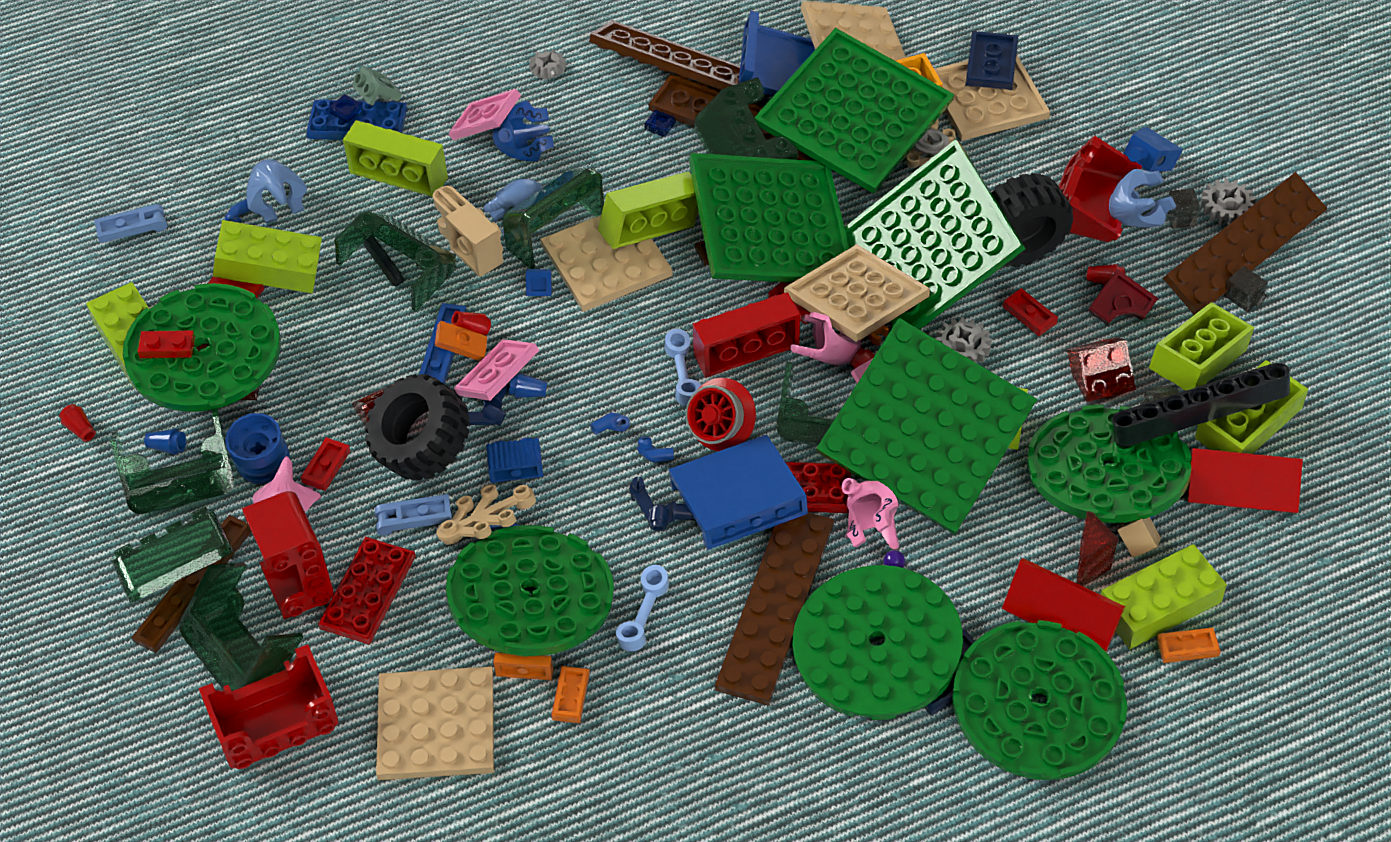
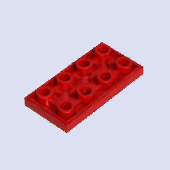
[1187,448,1303,513]
[785,462,851,513]
[318,537,416,645]
[1001,558,1126,653]

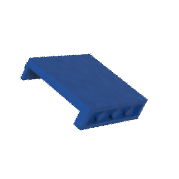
[738,10,815,96]
[669,435,808,550]

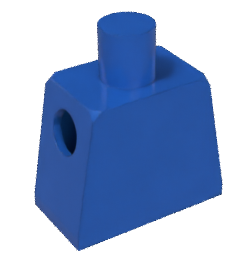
[1124,126,1183,172]

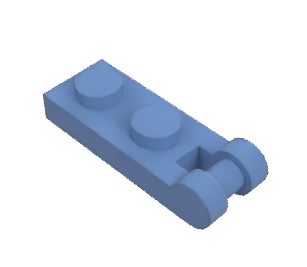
[94,204,167,243]
[375,494,452,535]

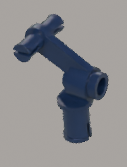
[467,383,510,426]
[629,477,696,531]

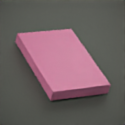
[448,89,521,140]
[454,339,539,401]

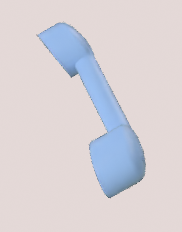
[664,329,701,406]
[616,565,669,651]

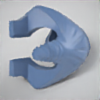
[246,159,307,224]
[1109,169,1176,227]
[484,179,551,241]

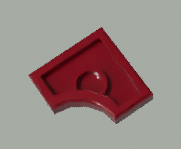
[1087,269,1159,325]

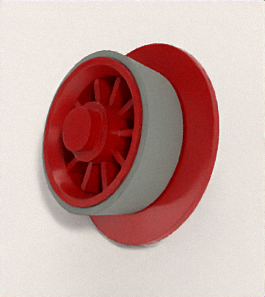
[686,378,756,451]

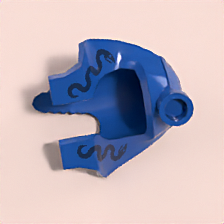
[492,101,554,162]

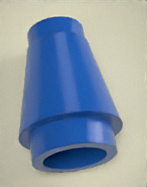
[509,373,547,398]
[144,429,186,455]

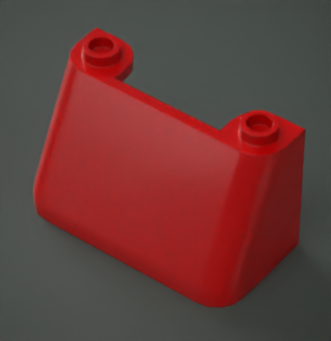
[1059,135,1142,243]

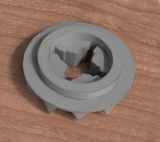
[529,50,566,79]
[914,128,949,157]

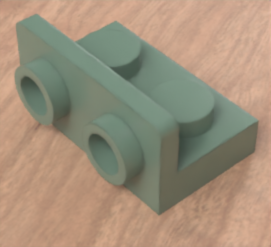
[352,65,403,106]

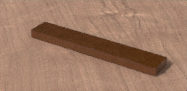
[132,515,251,653]

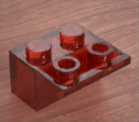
[1067,337,1136,402]

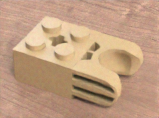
[433,186,504,277]

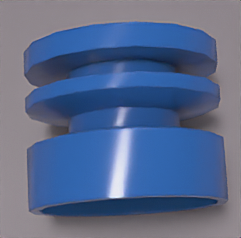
[225,413,290,484]

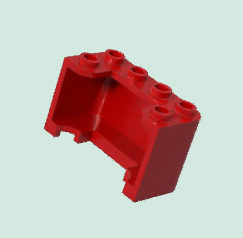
[242,491,334,620]
[198,644,338,769]

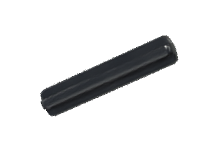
[360,231,404,286]

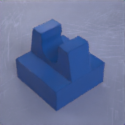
[526,269,552,296]

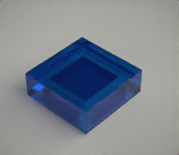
[329,94,363,123]
[644,110,676,137]

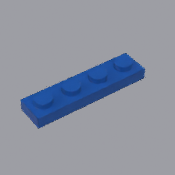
[419,303,467,384]

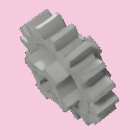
[1200,178,1256,225]
[936,317,992,363]

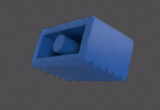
[486,437,544,483]

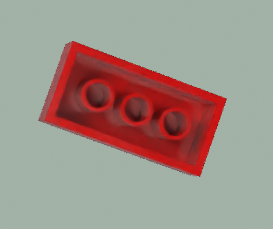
[692,292,800,378]

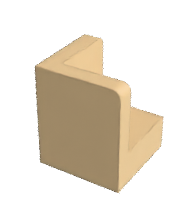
[1117,517,1161,557]

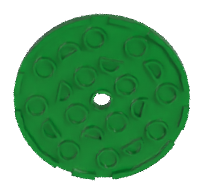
[123,284,281,412]
[1027,404,1192,523]
[446,525,614,657]
[793,565,963,720]
[952,620,1127,780]

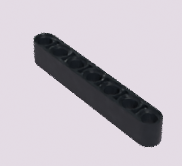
[1112,363,1290,447]

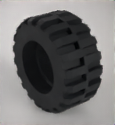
[991,173,1074,268]
[365,374,470,481]

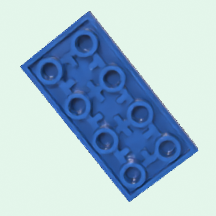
[306,99,407,140]

